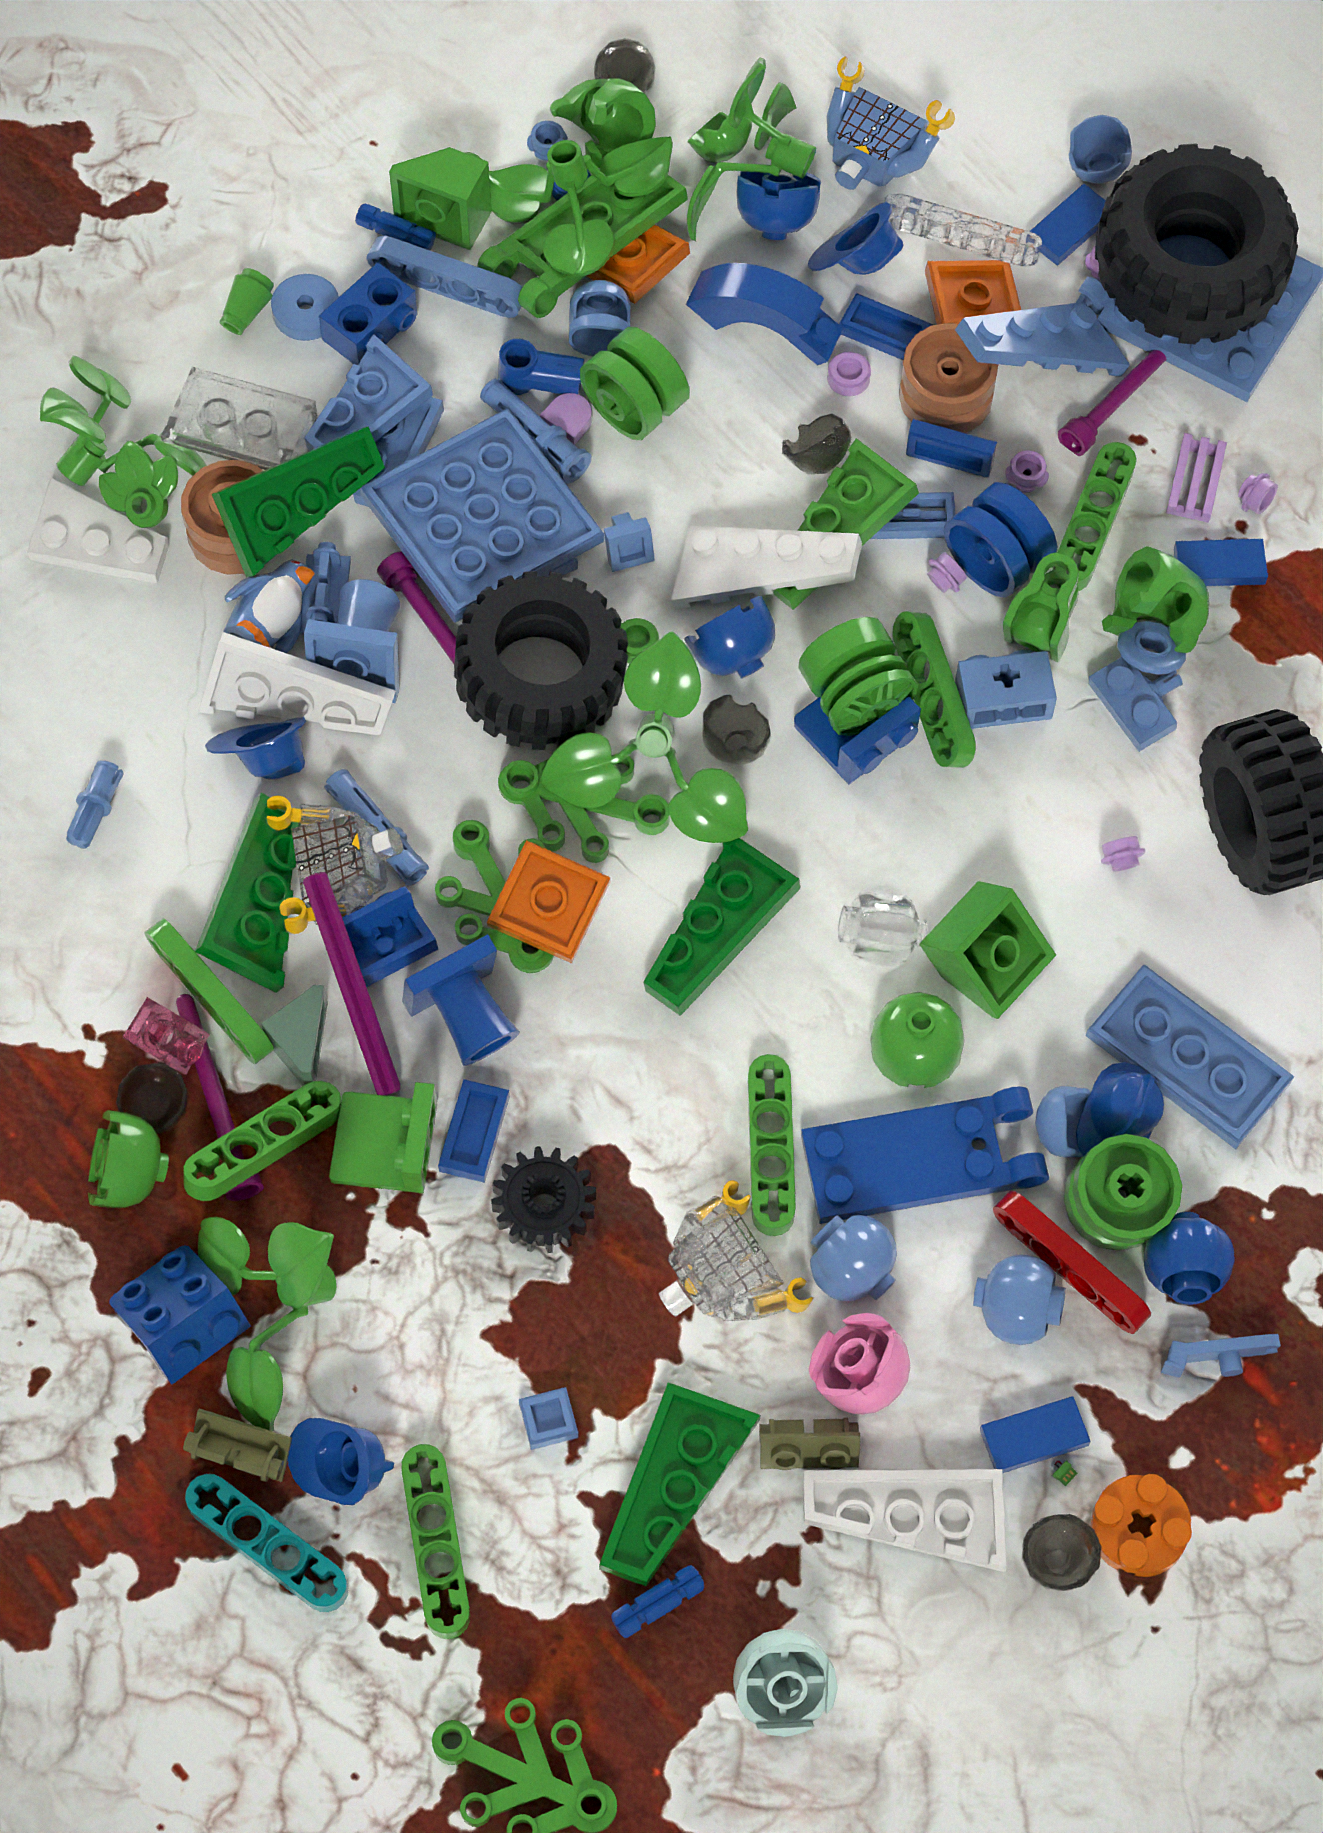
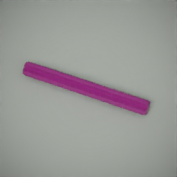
[303,872,401,1096]

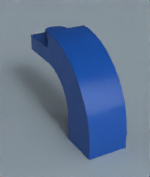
[685,263,843,366]

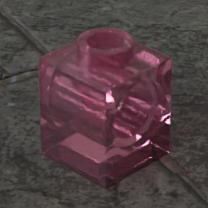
[123,997,210,1075]

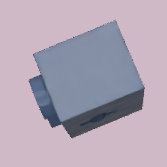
[955,650,1057,729]

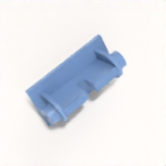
[299,542,351,634]

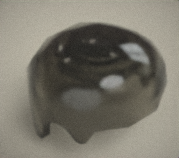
[594,38,656,93]
[782,413,851,475]
[702,694,771,765]
[115,1061,189,1134]
[1021,1514,1102,1591]

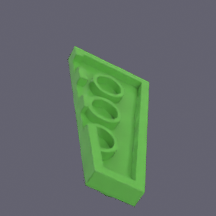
[773,438,919,610]

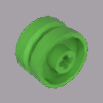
[580,327,690,440]
[1064,1134,1182,1251]

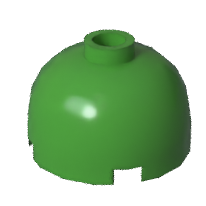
[870,992,965,1088]
[88,1110,169,1208]

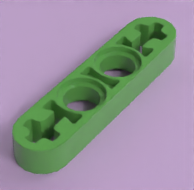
[1052,442,1137,591]
[892,611,976,768]
[144,918,274,1064]
[748,1054,796,1236]
[183,1081,341,1201]
[401,1444,470,1639]

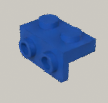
[342,886,439,987]

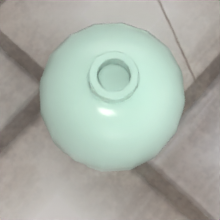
[733,1629,838,1737]

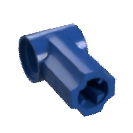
[498,339,585,395]

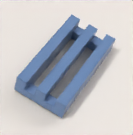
[871,492,955,539]

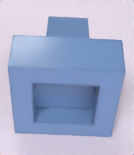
[604,512,655,572]

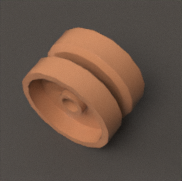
[899,323,999,433]
[181,460,269,575]

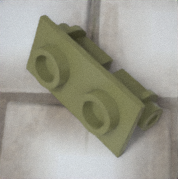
[183,1409,292,1482]
[759,1417,860,1470]

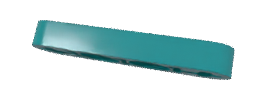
[185,1474,348,1612]

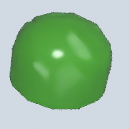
[687,112,752,163]

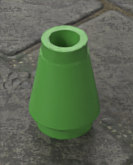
[219,268,274,335]

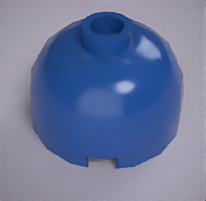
[736,171,821,240]
[684,596,775,679]

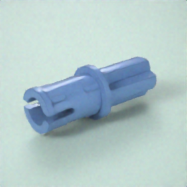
[66,760,124,849]

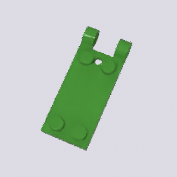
[477,175,688,318]

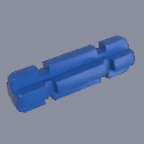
[355,203,436,251]
[611,1565,704,1638]

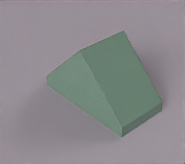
[261,985,328,1086]

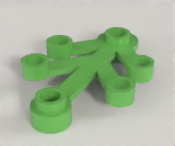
[498,753,670,863]
[435,820,554,973]
[432,1698,617,1833]

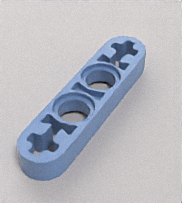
[366,236,522,318]

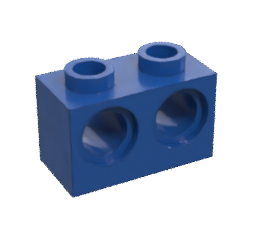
[319,262,418,365]

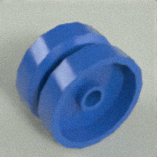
[944,482,1058,598]

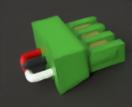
[1051,1460,1078,1486]

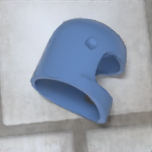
[569,280,630,357]

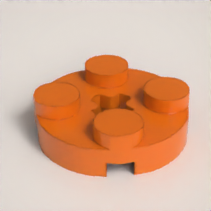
[1090,1474,1192,1577]

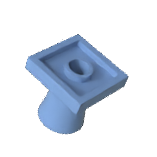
[304,579,400,703]

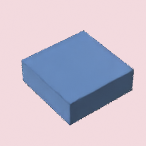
[518,1387,578,1450]

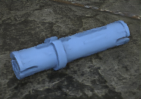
[324,769,429,886]

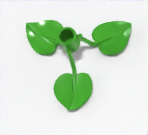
[687,57,816,242]
[489,136,673,277]
[40,356,207,486]
[541,632,748,843]
[198,1217,337,1431]

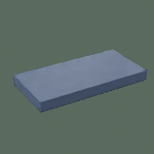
[1086,965,1294,1149]

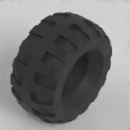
[1095,143,1299,345]

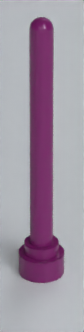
[1058,350,1166,456]
[377,551,456,664]
[176,994,263,1201]

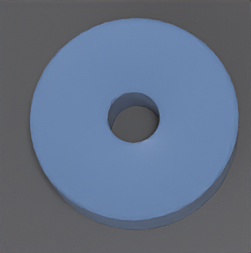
[271,274,339,341]

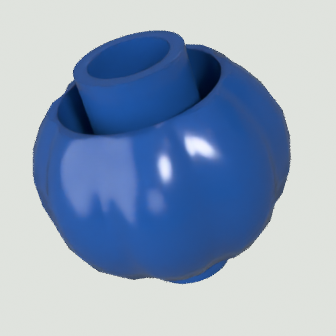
[1143,1212,1235,1305]

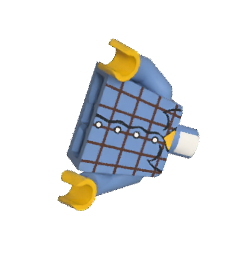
[826,57,955,190]

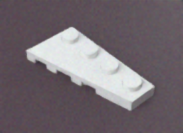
[671,525,862,610]
[803,1469,1007,1572]

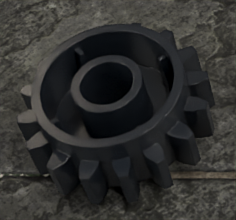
[491,1146,596,1253]

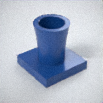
[402,934,520,1066]

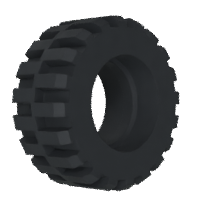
[454,571,628,750]
[1199,709,1323,896]

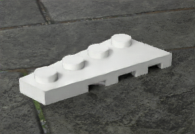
[198,632,396,736]

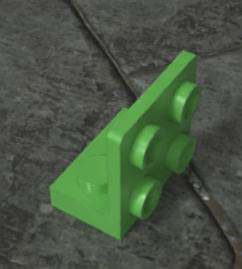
[329,1082,437,1193]

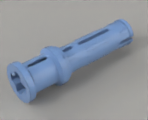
[480,378,592,484]

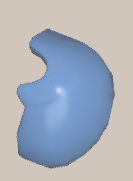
[1068,114,1132,184]
[1035,1086,1091,1158]

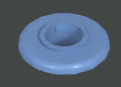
[1117,621,1186,675]

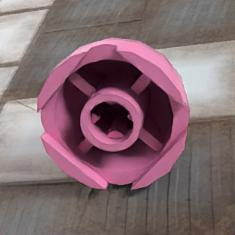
[809,1313,911,1415]

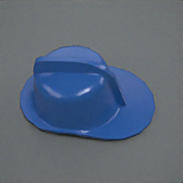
[808,202,904,275]
[205,717,306,779]
[1076,1062,1164,1157]
[288,1418,394,1505]

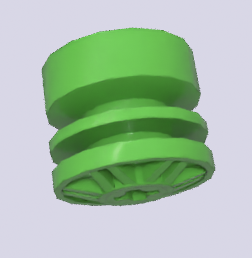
[798,617,918,736]

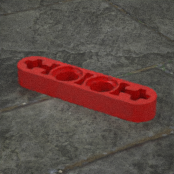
[993,1190,1151,1334]

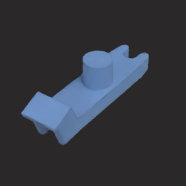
[1161,1334,1281,1378]

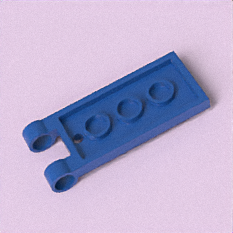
[801,1086,1049,1224]

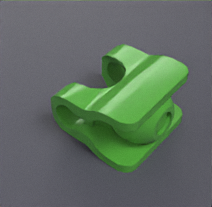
[1003,553,1079,662]

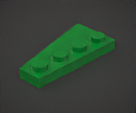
[599,1382,761,1586]

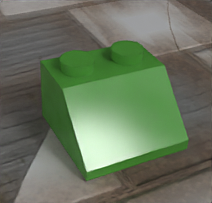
[389,147,492,250]
[919,881,1056,1019]

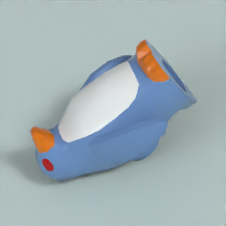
[223,559,315,653]

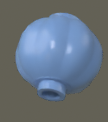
[810,1215,897,1302]
[973,1255,1066,1345]

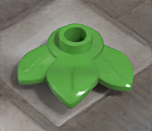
[99,441,178,528]

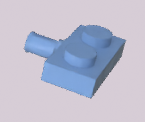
[1088,657,1183,752]

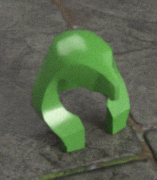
[550,78,656,168]
[1102,546,1210,653]

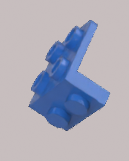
[794,697,921,785]
[109,1245,251,1385]

